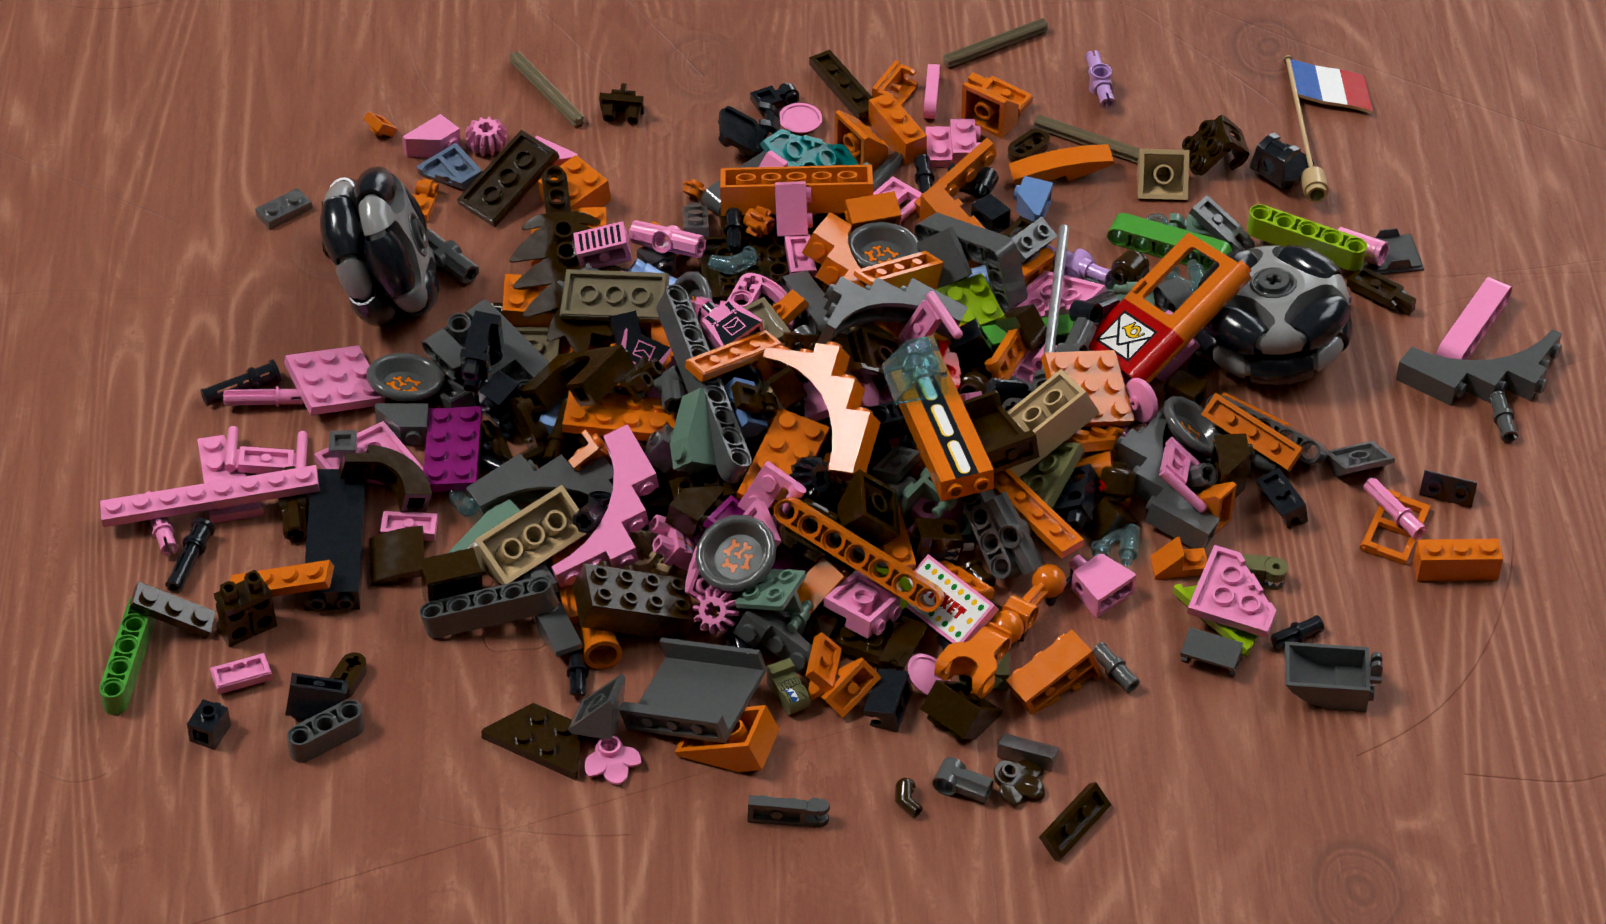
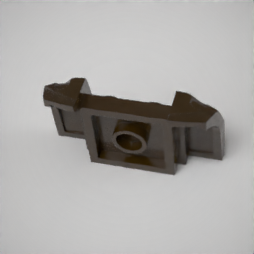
[831,327,910,385]
[805,601,929,672]

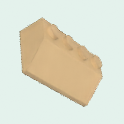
[1007,369,1100,477]
[467,485,593,585]

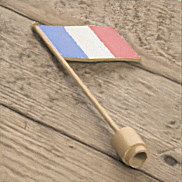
[1283,55,1373,203]

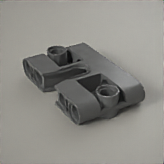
[422,299,550,426]

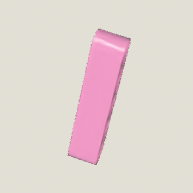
[1436,277,1512,360]

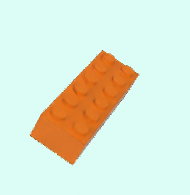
[720,165,873,216]

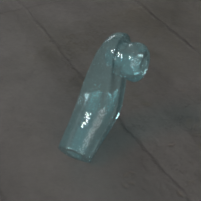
[708,246,757,274]
[449,490,477,517]

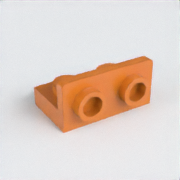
[568,429,612,472]

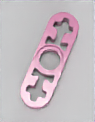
[923,64,940,119]

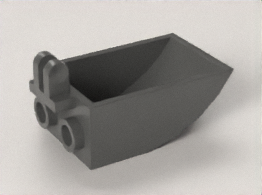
[1285,642,1383,712]

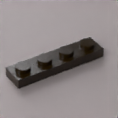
[809,50,873,120]

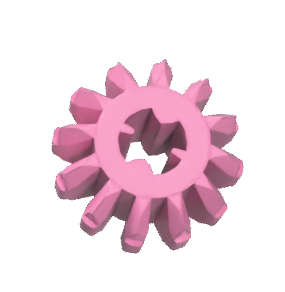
[465,116,507,157]
[692,588,740,635]

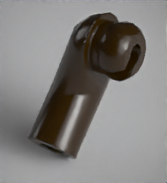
[895,778,923,818]

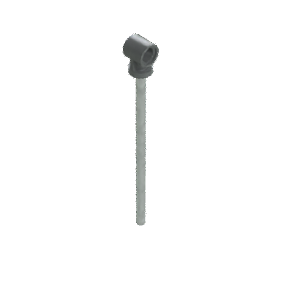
[1031,224,1069,392]

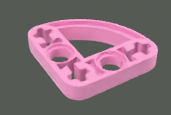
[727,273,796,332]

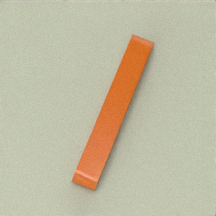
[774,497,944,612]

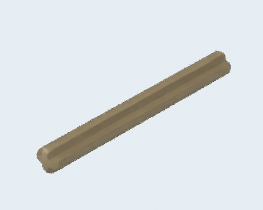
[943,18,1048,68]
[510,51,584,127]
[1034,115,1140,163]

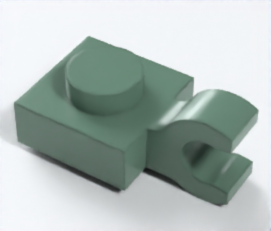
[1168,213,1211,237]

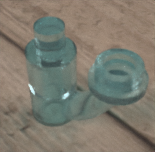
[1163,259,1205,292]
[1091,524,1141,566]

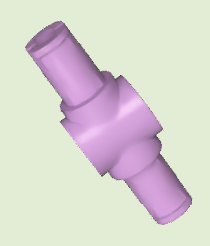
[1085,50,1116,109]
[1045,245,1113,286]

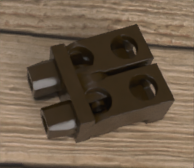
[214,570,277,647]

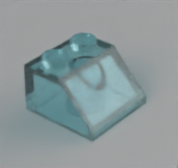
[882,335,948,405]

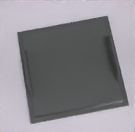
[1370,228,1424,275]

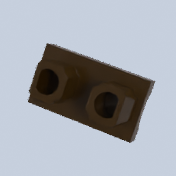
[599,83,645,123]
[619,356,665,403]

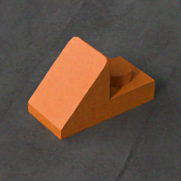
[1150,537,1207,580]
[821,658,882,718]

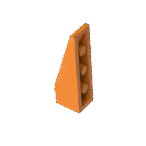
[853,251,944,289]

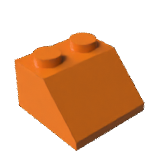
[961,82,1019,139]
[834,110,888,171]

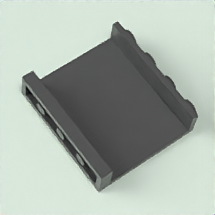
[619,638,767,743]

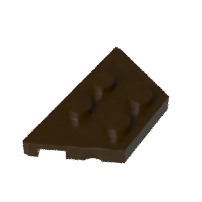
[481,703,582,781]

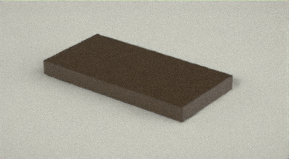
[457,130,560,227]

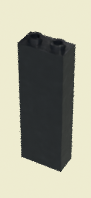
[303,469,368,611]

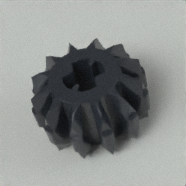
[789,456,833,502]

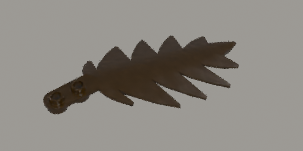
[509,165,621,352]

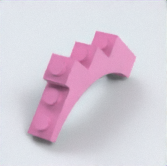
[552,424,659,588]

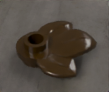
[993,760,1045,807]

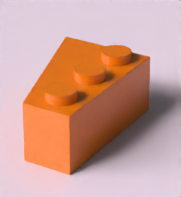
[1006,629,1102,715]

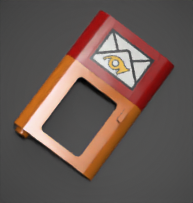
[1088,233,1252,384]

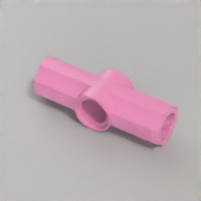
[628,220,706,258]

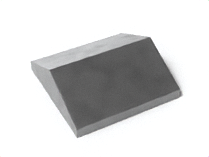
[1326,441,1395,477]

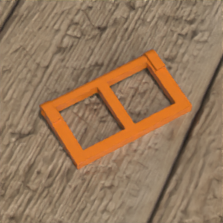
[1360,489,1431,565]

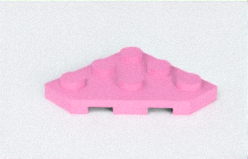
[1003,271,1107,318]
[314,421,424,486]
[1187,545,1276,638]

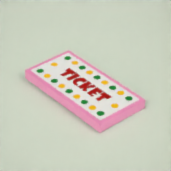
[906,554,999,643]

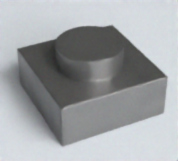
[329,430,357,458]

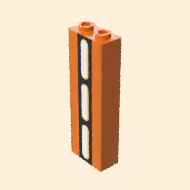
[892,361,994,502]

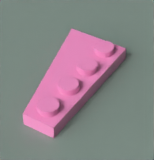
[197,435,264,523]

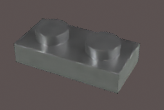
[255,188,312,230]

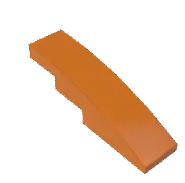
[1009,144,1115,185]

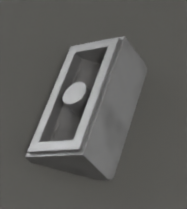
[997,733,1060,771]

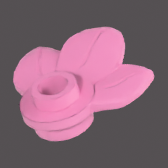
[585,736,641,785]

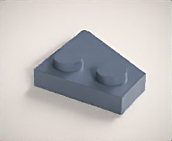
[416,143,482,189]

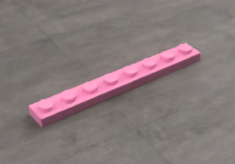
[100,465,320,527]

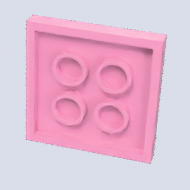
[284,345,386,415]

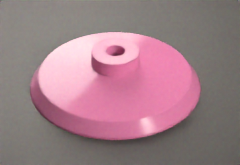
[780,103,822,134]
[1125,378,1158,423]
[908,654,951,695]

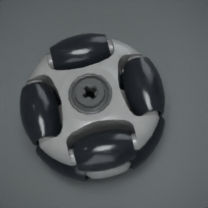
[320,166,440,327]
[1196,245,1352,386]

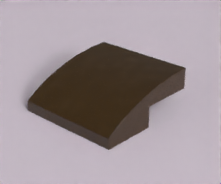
[369,526,425,586]

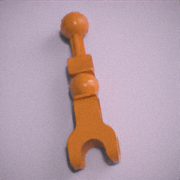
[934,564,1066,699]

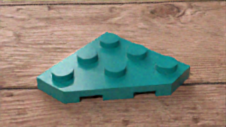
[760,129,859,167]

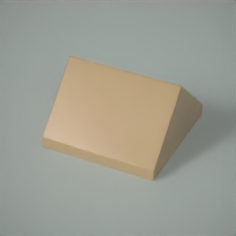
[1137,149,1190,200]

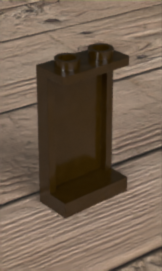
[963,390,1040,474]

